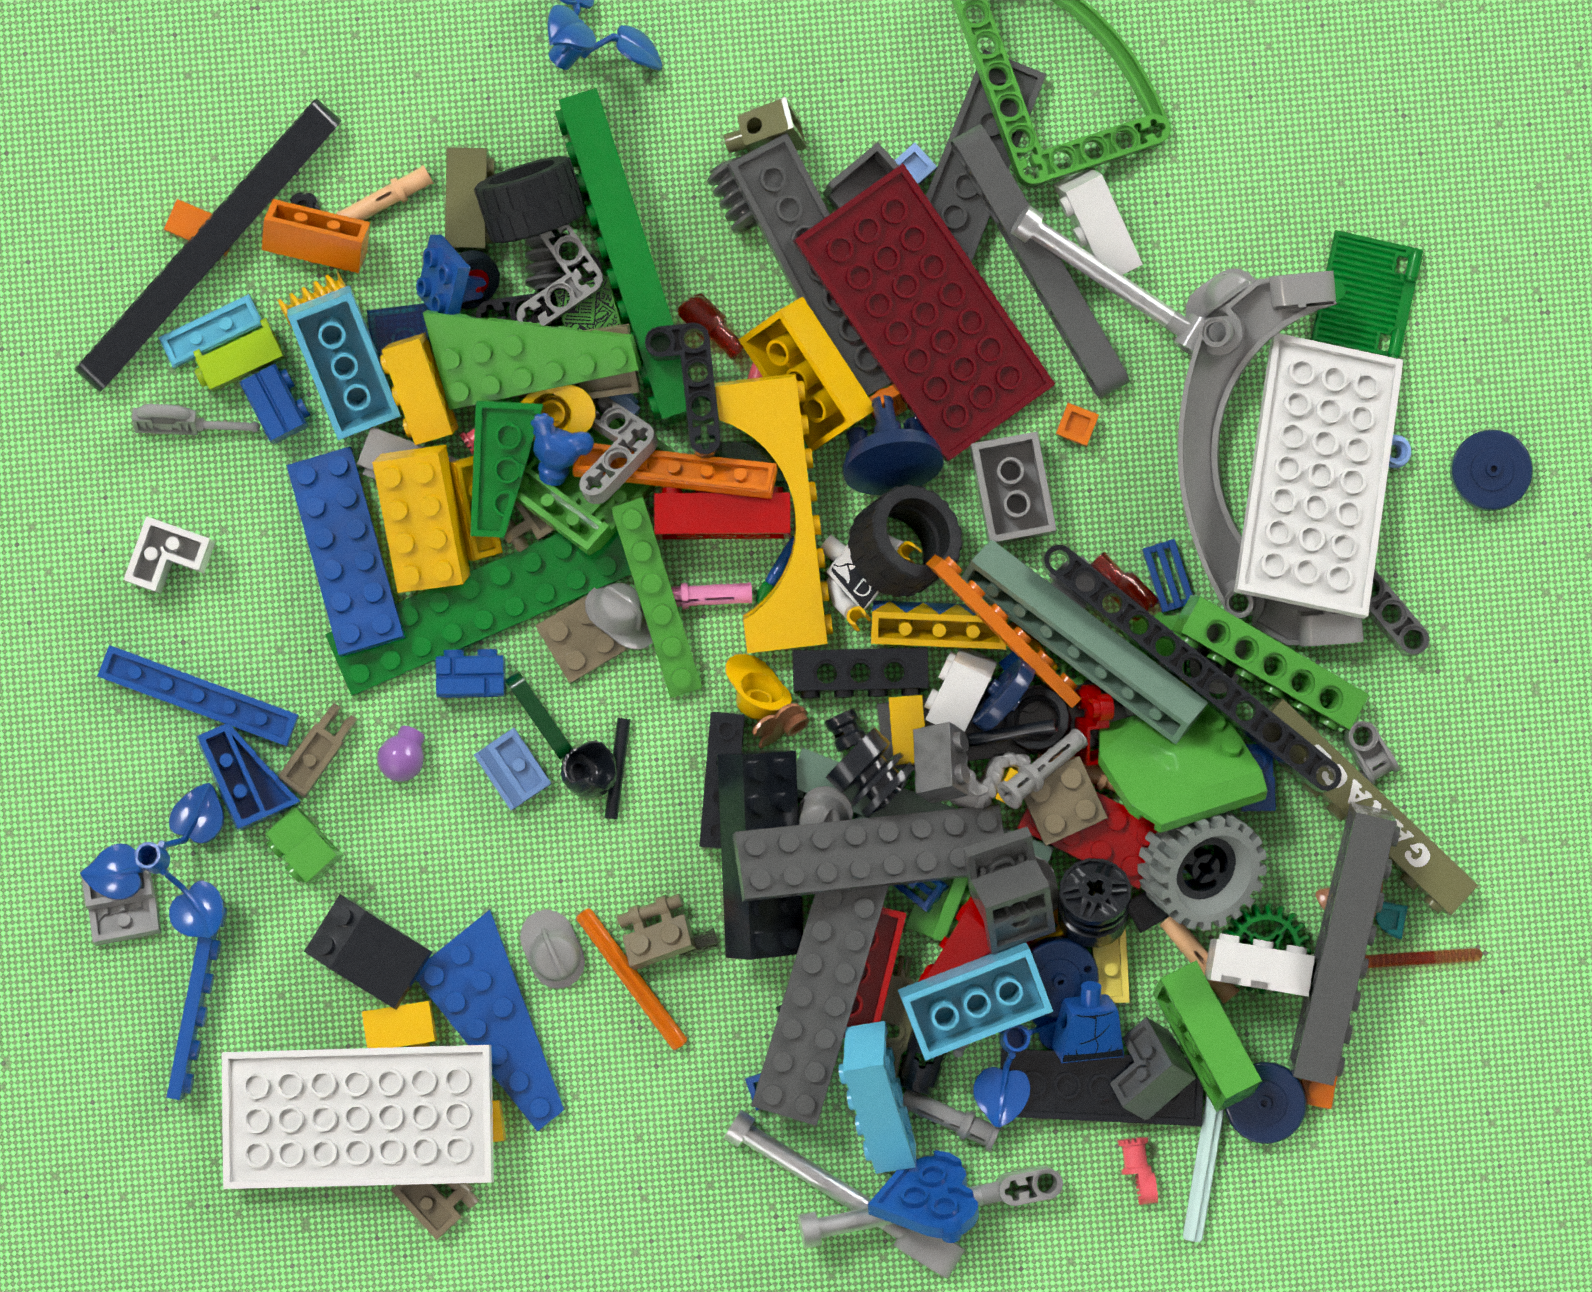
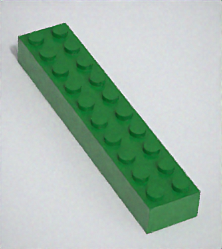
[555,88,702,427]

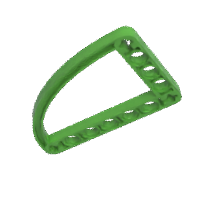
[952,0,1171,188]

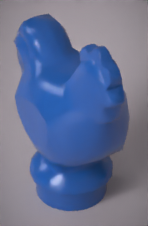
[531,413,594,486]

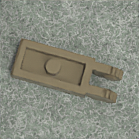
[278,703,357,798]

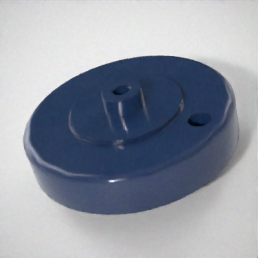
[1450,430,1533,511]
[972,659,1035,732]
[1030,936,1099,1018]
[1225,1061,1307,1144]

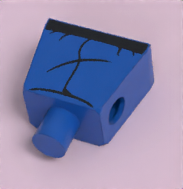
[1052,981,1124,1063]

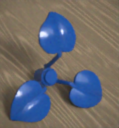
[548,0,662,71]
[80,783,224,939]
[973,1016,1058,1128]

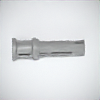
[997,729,1088,809]
[903,1089,1001,1152]

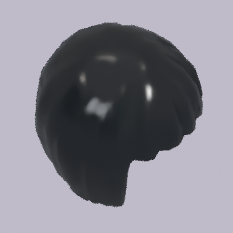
[560,740,617,798]

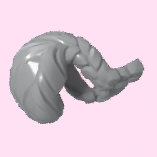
[949,751,1031,809]

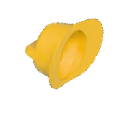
[521,385,596,440]
[725,654,792,722]

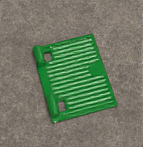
[1311,230,1423,359]

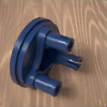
[843,395,944,495]

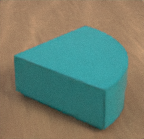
[1375,902,1408,939]

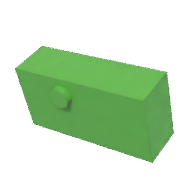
[1153,960,1262,1112]

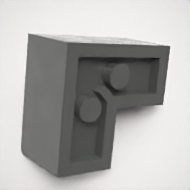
[823,142,899,209]
[1110,1017,1196,1120]

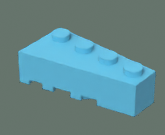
[838,1021,916,1174]

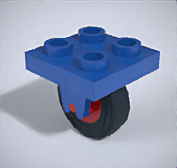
[416,235,500,315]

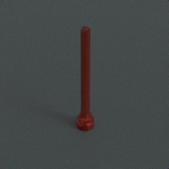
[1365,948,1483,968]

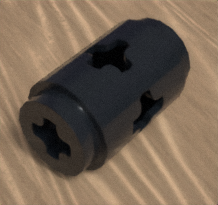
[897,1029,947,1095]

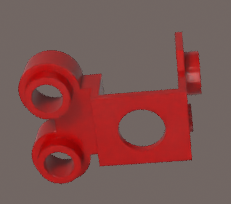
[1075,684,1114,766]

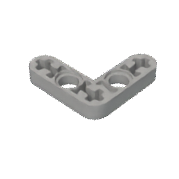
[517,224,603,326]
[579,397,658,504]

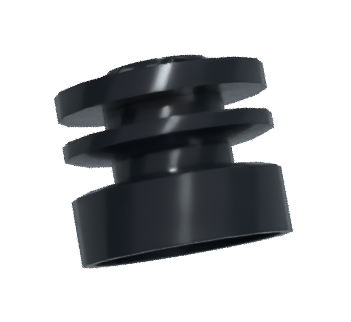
[825,727,915,818]
[1058,858,1131,948]

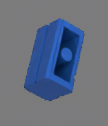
[239,364,311,445]
[436,649,506,698]

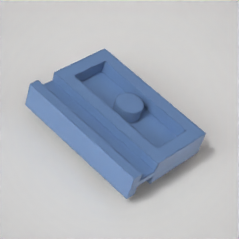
[474,728,552,811]

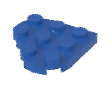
[868,1150,979,1243]

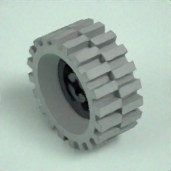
[1137,811,1267,930]

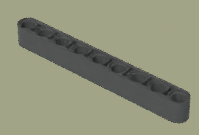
[950,124,1130,399]

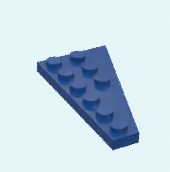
[416,909,565,1132]

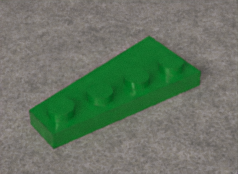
[470,401,544,538]

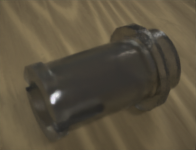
[679,928,720,960]

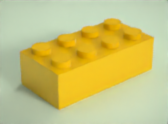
[738,296,874,452]
[372,445,470,593]

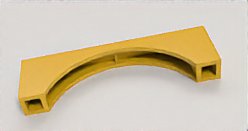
[715,373,833,654]

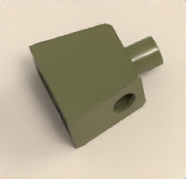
[724,97,807,154]

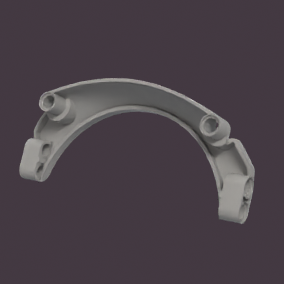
[1178,270,1364,646]

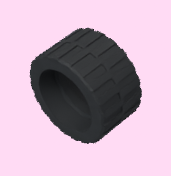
[474,156,586,243]
[848,484,963,598]

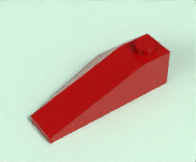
[918,897,1035,982]

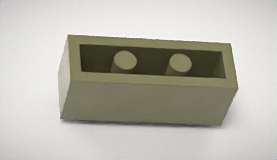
[445,147,495,253]

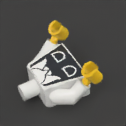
[820,534,922,631]

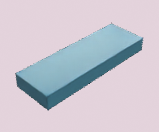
[158,294,262,369]

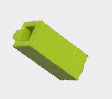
[193,318,286,392]

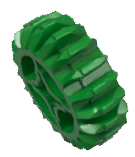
[1222,903,1311,994]

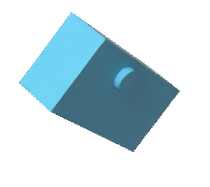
[287,285,401,440]
[898,942,1053,1061]

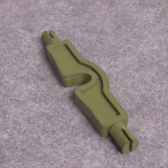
[881,955,914,1078]

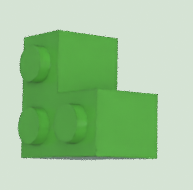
[265,806,344,884]

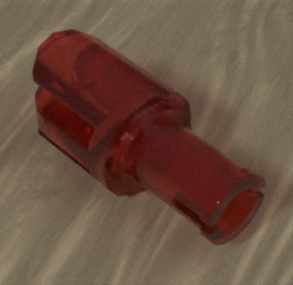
[678,293,744,360]
[1091,551,1159,622]

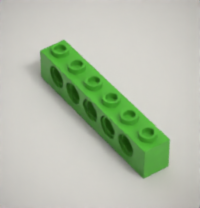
[1171,595,1369,732]

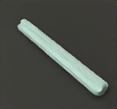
[1183,1095,1225,1242]

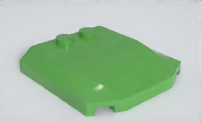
[516,406,675,555]
[1098,696,1268,833]

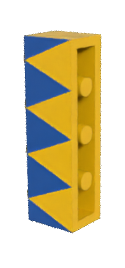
[871,600,1008,650]

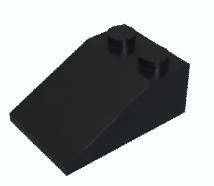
[304,894,432,1010]

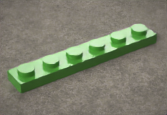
[610,496,702,698]

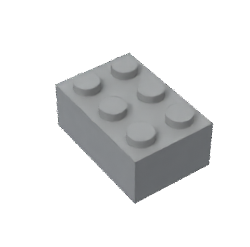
[970,431,1057,545]

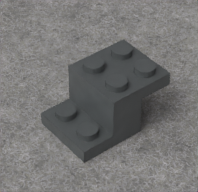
[963,827,1056,954]

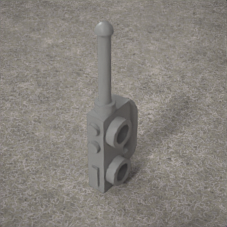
[132,404,260,435]

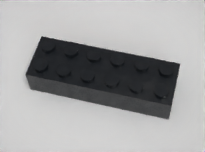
[717,750,803,960]

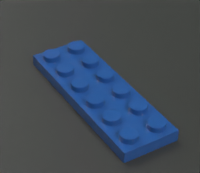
[286,446,405,657]

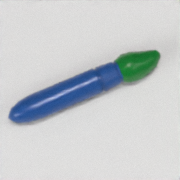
[756,536,794,604]

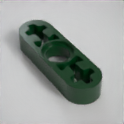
[505,671,573,760]

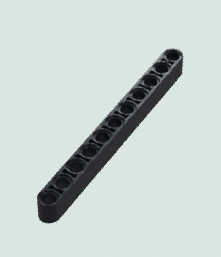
[74,98,342,392]
[1043,545,1342,793]

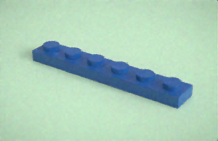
[97,645,299,747]
[166,900,228,1100]

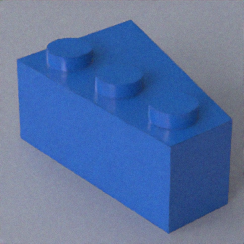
[196,723,301,832]

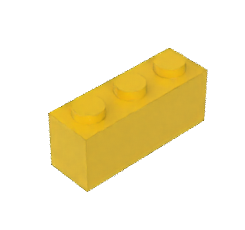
[380,332,459,445]

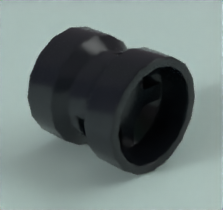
[824,708,866,753]

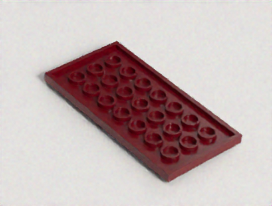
[793,163,1055,462]

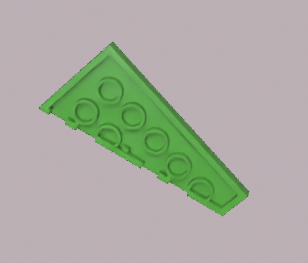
[423,310,642,410]

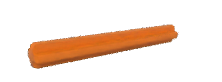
[576,908,687,1050]

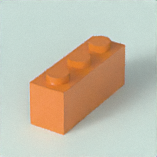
[261,199,370,273]

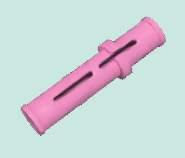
[671,582,752,610]

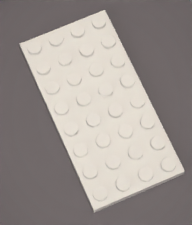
[1234,333,1403,619]
[222,1045,494,1189]

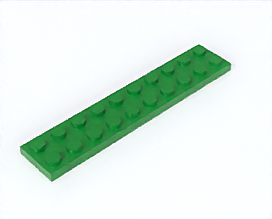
[325,531,632,696]

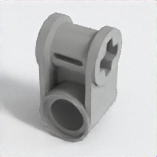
[1343,721,1400,785]

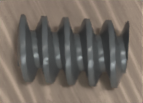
[707,156,758,233]
[525,229,567,292]

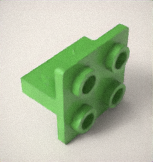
[906,878,971,941]

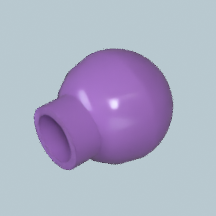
[377,725,425,782]

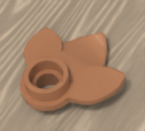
[752,703,809,749]

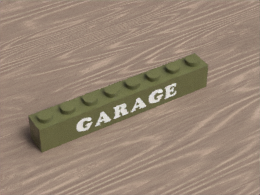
[1262,699,1479,915]

